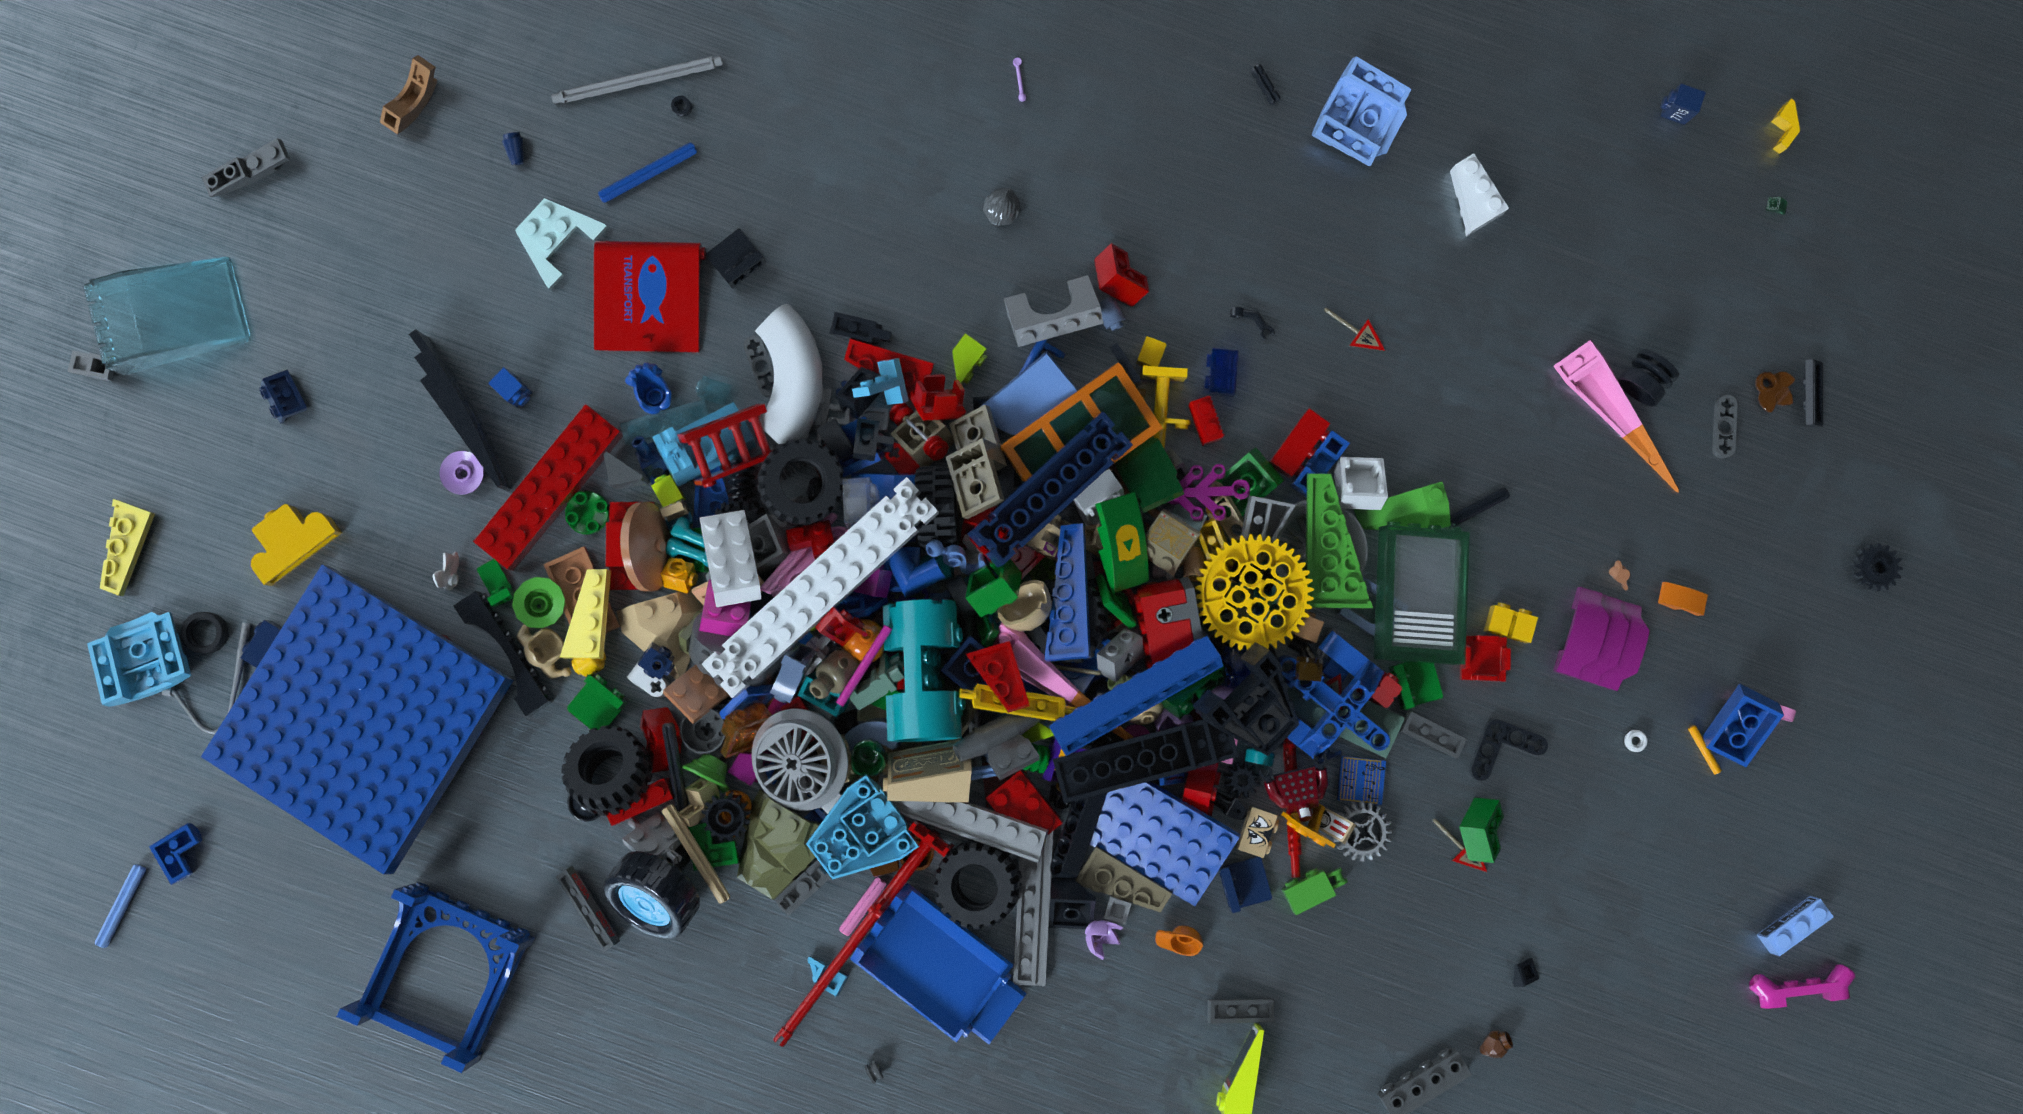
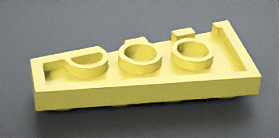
[100,499,155,596]
[560,569,611,659]

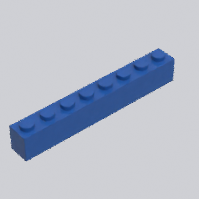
[1049,636,1223,756]

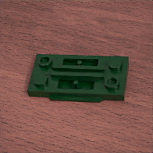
[1114,424,1184,513]

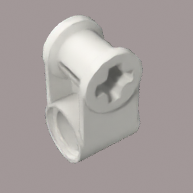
[627,661,670,698]

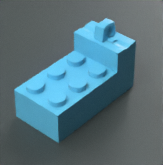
[653,402,756,487]

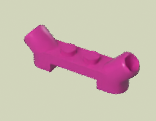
[1749,964,1856,1009]

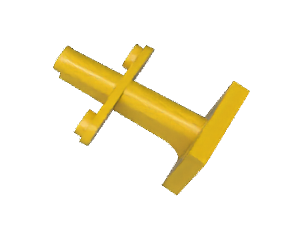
[1129,366,1191,449]

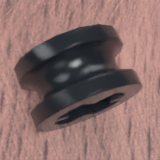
[671,95,692,117]

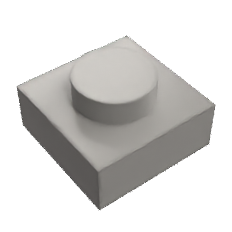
[1103,896,1132,925]

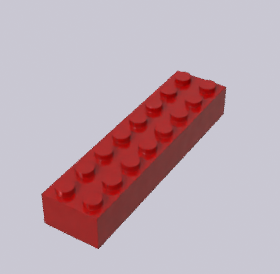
[473,404,625,571]

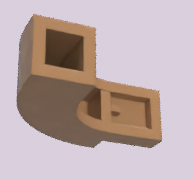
[380,55,437,134]

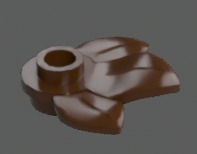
[1755,371,1795,413]

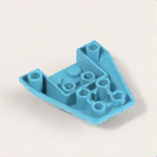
[806,774,919,880]

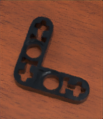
[1469,719,1548,781]

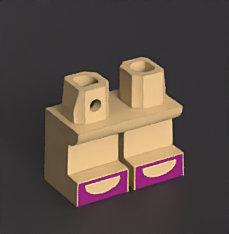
[1026,515,1071,561]

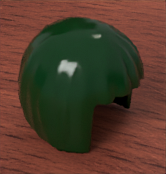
[850,739,887,777]

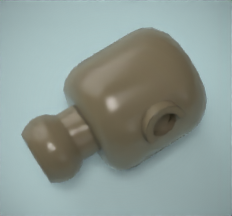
[809,649,859,699]

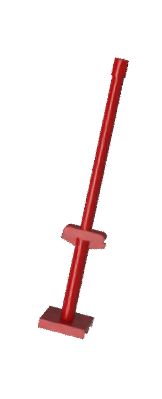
[773,820,955,1047]

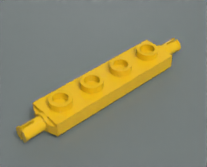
[959,684,1076,721]

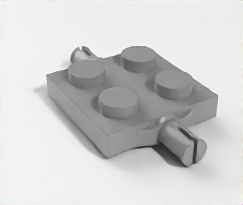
[622,813,682,864]

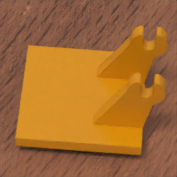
[1281,804,1336,848]

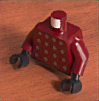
[1258,753,1328,822]

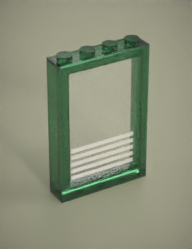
[1374,522,1470,665]

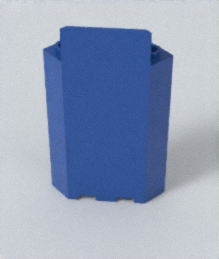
[850,883,1027,1044]

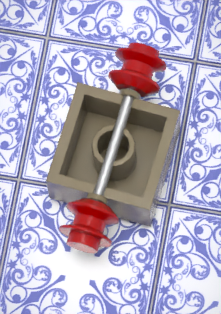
[889,403,955,467]

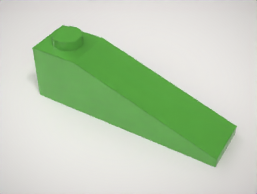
[1353,482,1451,532]

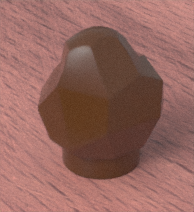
[1480,1030,1513,1058]

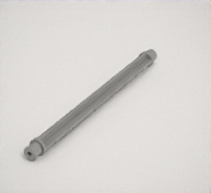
[551,55,723,104]

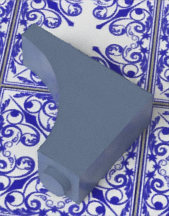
[770,642,817,703]

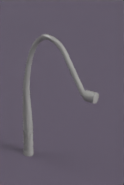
[162,623,251,734]

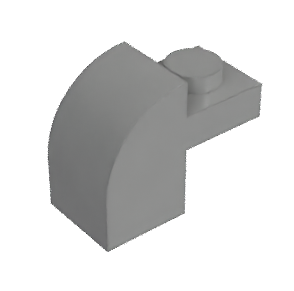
[68,351,117,381]

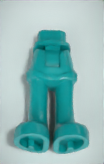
[666,517,708,567]

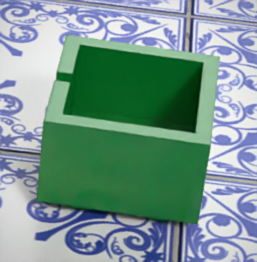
[965,558,1022,617]

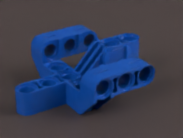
[1278,630,1390,758]

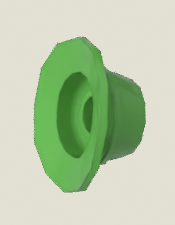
[512,577,566,629]
[682,754,730,792]

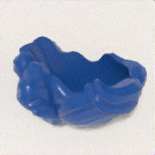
[625,363,672,414]

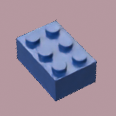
[1703,683,1784,767]

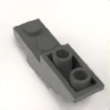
[201,138,290,197]

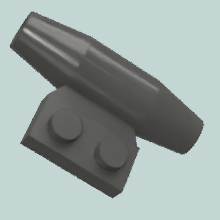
[953,713,1040,780]

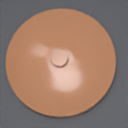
[620,502,671,592]

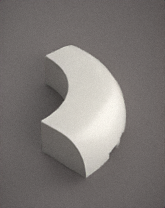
[755,304,823,444]

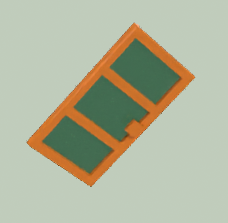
[1000,362,1163,482]

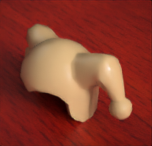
[516,624,571,679]

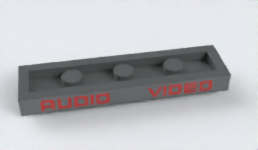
[556,866,620,952]

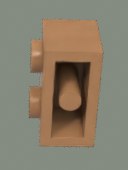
[1291,610,1324,644]

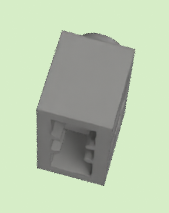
[1097,628,1144,682]

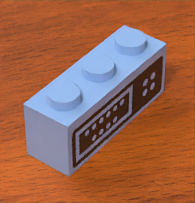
[1757,896,1833,956]

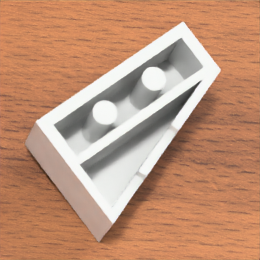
[1450,153,1509,237]

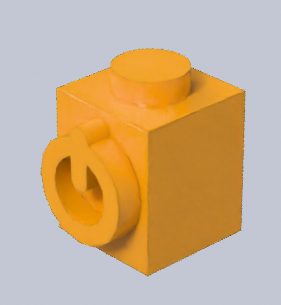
[660,557,698,594]

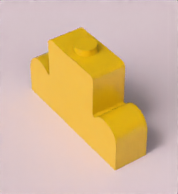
[251,504,342,586]

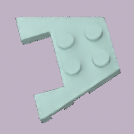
[515,198,608,290]

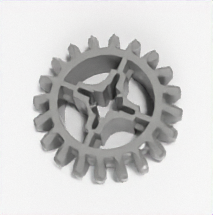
[1333,801,1393,862]

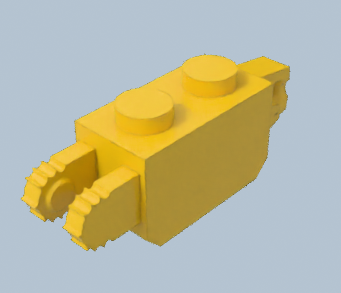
[1197,507,1235,580]

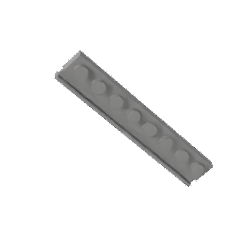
[878,773,1049,863]
[1013,806,1055,986]

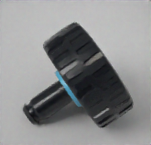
[604,844,700,939]

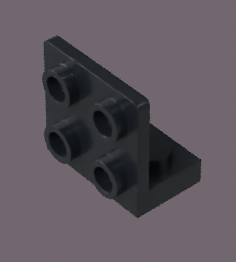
[706,229,766,289]

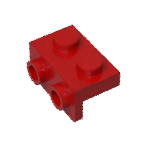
[815,607,868,647]

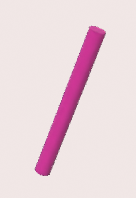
[836,625,892,707]

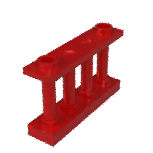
[677,404,772,488]

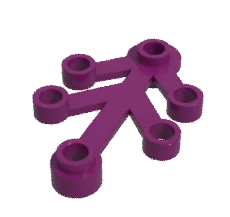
[1168,464,1250,522]

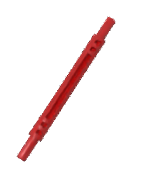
[1283,738,1302,878]

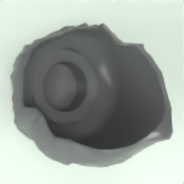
[983,188,1021,226]

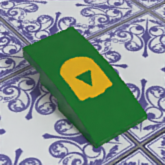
[1095,492,1149,594]

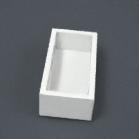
[700,510,761,607]

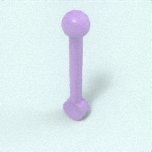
[1013,58,1027,102]

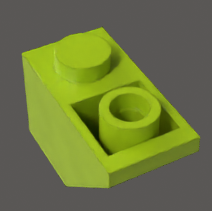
[952,333,988,385]

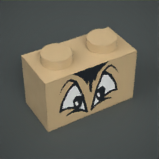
[1236,806,1279,858]

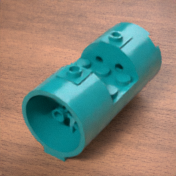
[883,599,966,742]

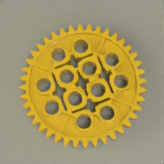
[1195,534,1314,651]

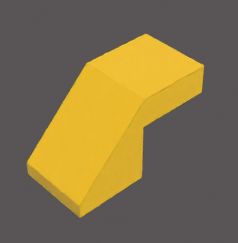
[1771,98,1800,154]

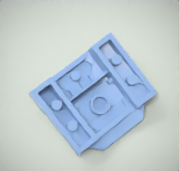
[1312,56,1411,167]

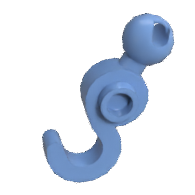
[926,539,986,575]

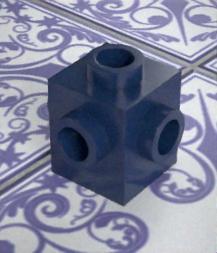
[638,642,675,680]

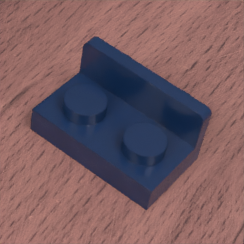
[259,370,307,424]

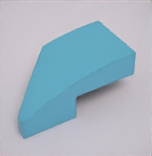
[807,956,849,996]

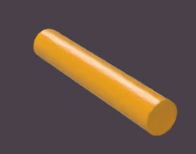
[1688,725,1722,775]

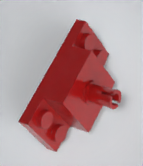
[606,502,655,590]

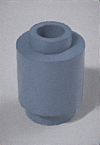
[1099,297,1126,331]

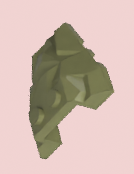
[737,788,820,900]

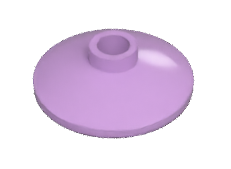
[439,451,484,495]

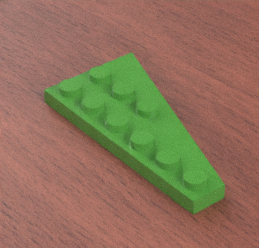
[1306,474,1373,608]

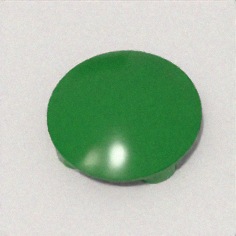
[565,491,610,535]

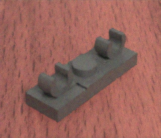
[775,860,831,916]

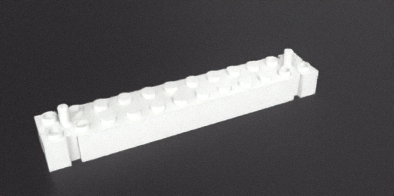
[702,477,939,698]

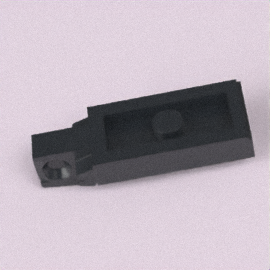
[829,312,892,345]

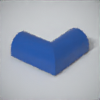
[886,548,946,599]
[149,823,202,885]

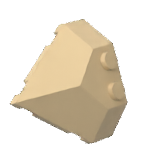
[616,590,704,679]

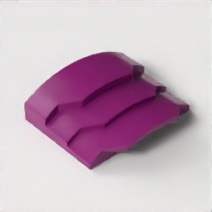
[1553,587,1650,691]

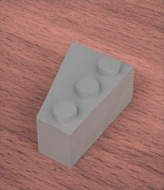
[1235,496,1296,565]

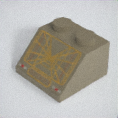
[1145,509,1201,576]

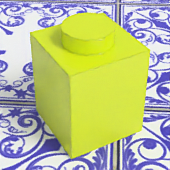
[651,474,686,507]

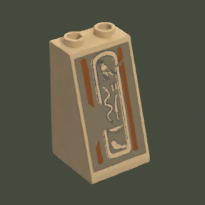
[883,739,972,803]

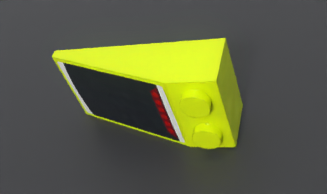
[1216,1023,1264,1114]

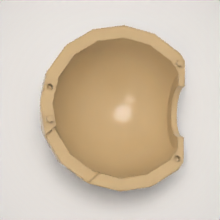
[997,580,1051,632]

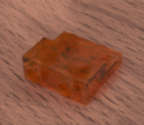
[721,703,772,758]

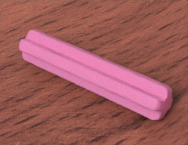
[839,877,886,936]

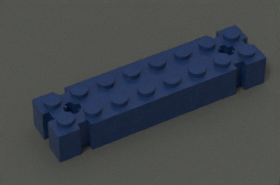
[968,411,1133,568]

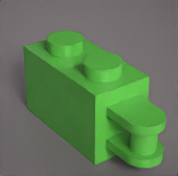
[1282,867,1348,915]

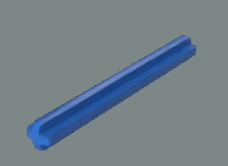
[598,142,697,203]

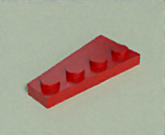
[844,339,935,398]

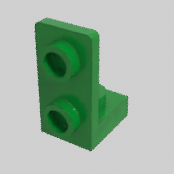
[477,559,514,607]

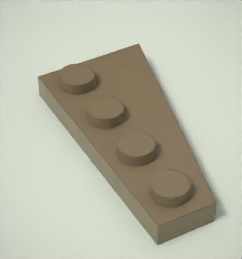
[1075,846,1172,912]

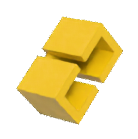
[1483,602,1538,643]

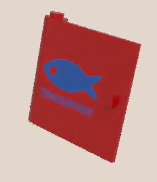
[594,241,706,352]

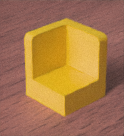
[1136,336,1166,367]

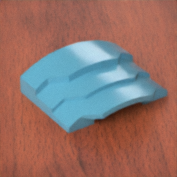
[87,612,191,707]

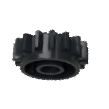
[1850,543,1903,592]
[701,791,751,841]

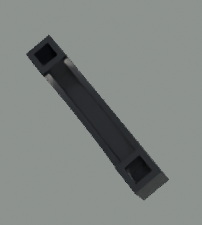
[453,591,553,717]

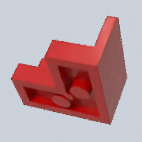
[1094,243,1149,307]
[640,707,682,773]

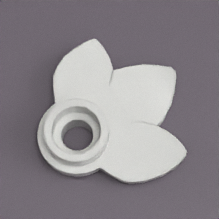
[433,552,459,591]

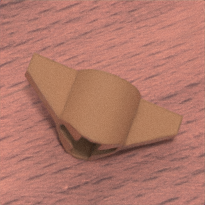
[1609,560,1630,591]

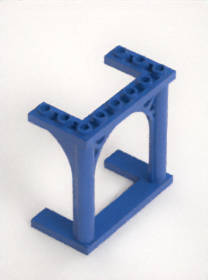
[336,882,535,1073]

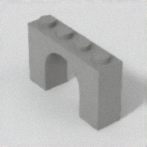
[1004,275,1104,347]

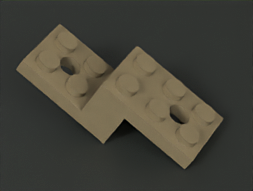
[946,405,1007,519]

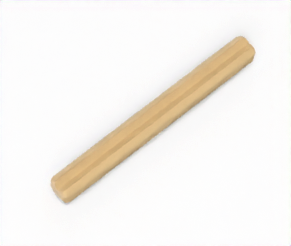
[662,804,730,904]

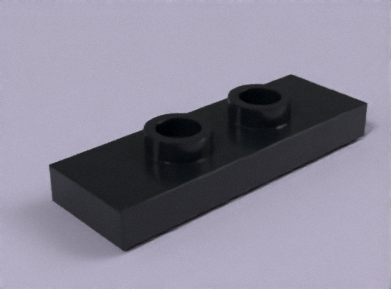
[1803,359,1824,428]

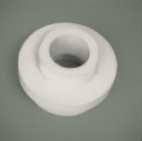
[1624,730,1647,752]

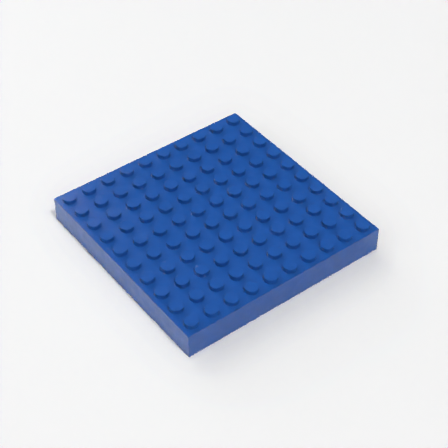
[201,564,514,874]

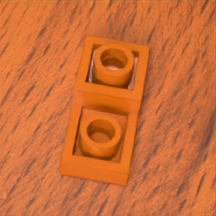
[1658,582,1708,616]

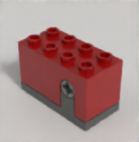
[1133,577,1203,670]

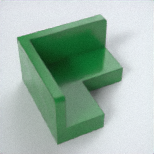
[1459,798,1504,863]
[687,823,741,871]

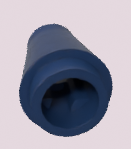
[502,132,524,166]

